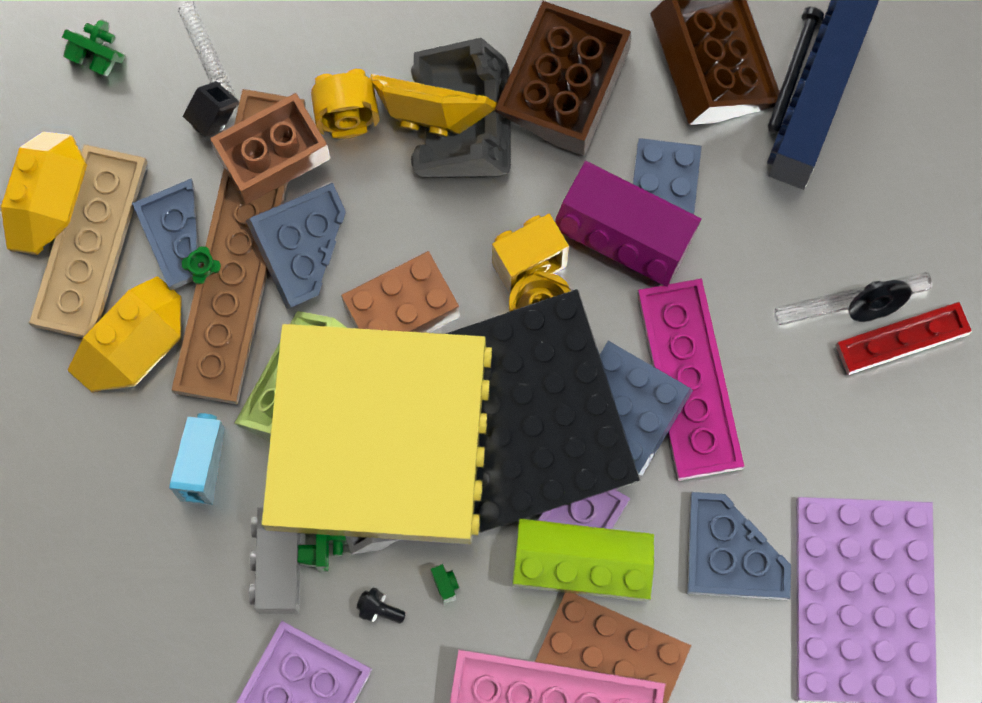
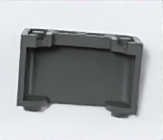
[411,38,511,177]

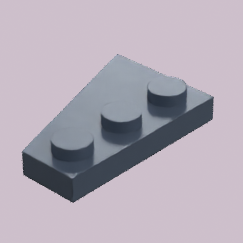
[132,178,200,290]

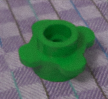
[182,246,221,284]

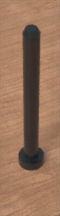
[768,7,825,133]

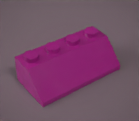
[555,161,702,287]

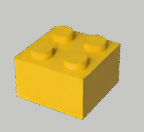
[492,213,569,294]

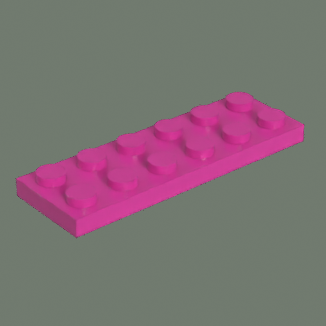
[637,278,744,481]

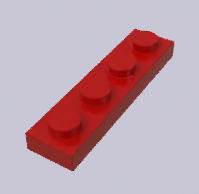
[835,302,972,375]

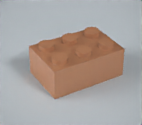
[210,93,330,204]
[341,251,460,333]

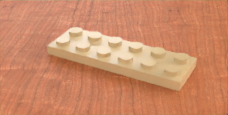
[29,144,148,338]

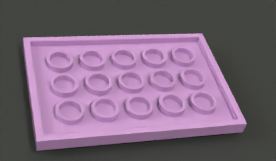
[797,497,937,703]

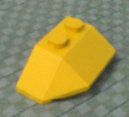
[370,74,497,137]
[1,132,87,255]
[67,276,182,393]

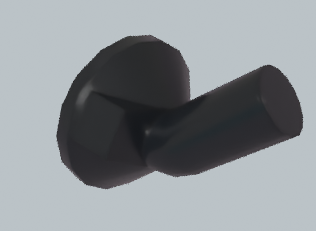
[356,587,405,624]

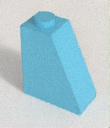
[169,413,225,505]

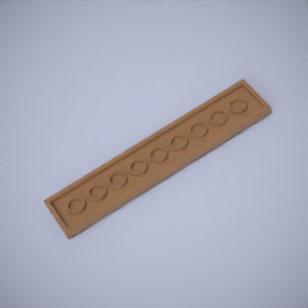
[172,89,306,405]

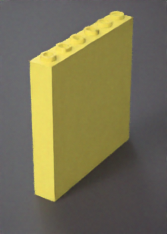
[262,324,492,544]

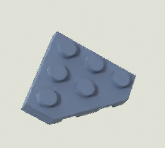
[246,183,346,309]
[600,340,693,476]
[687,492,791,600]

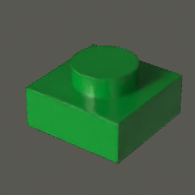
[430,564,460,605]

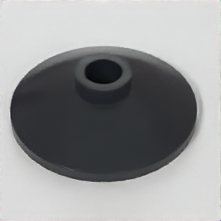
[848,280,912,322]

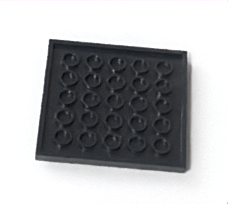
[446,289,641,536]

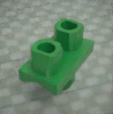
[62,20,126,76]
[298,533,347,572]

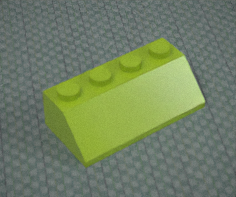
[512,519,654,602]

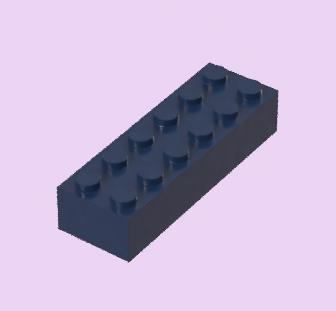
[767,0,879,190]

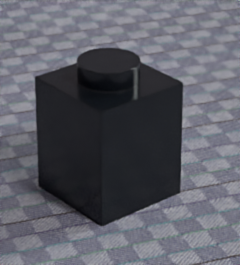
[182,81,239,137]

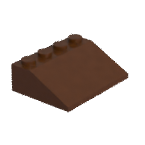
[650,0,780,125]
[495,1,631,156]

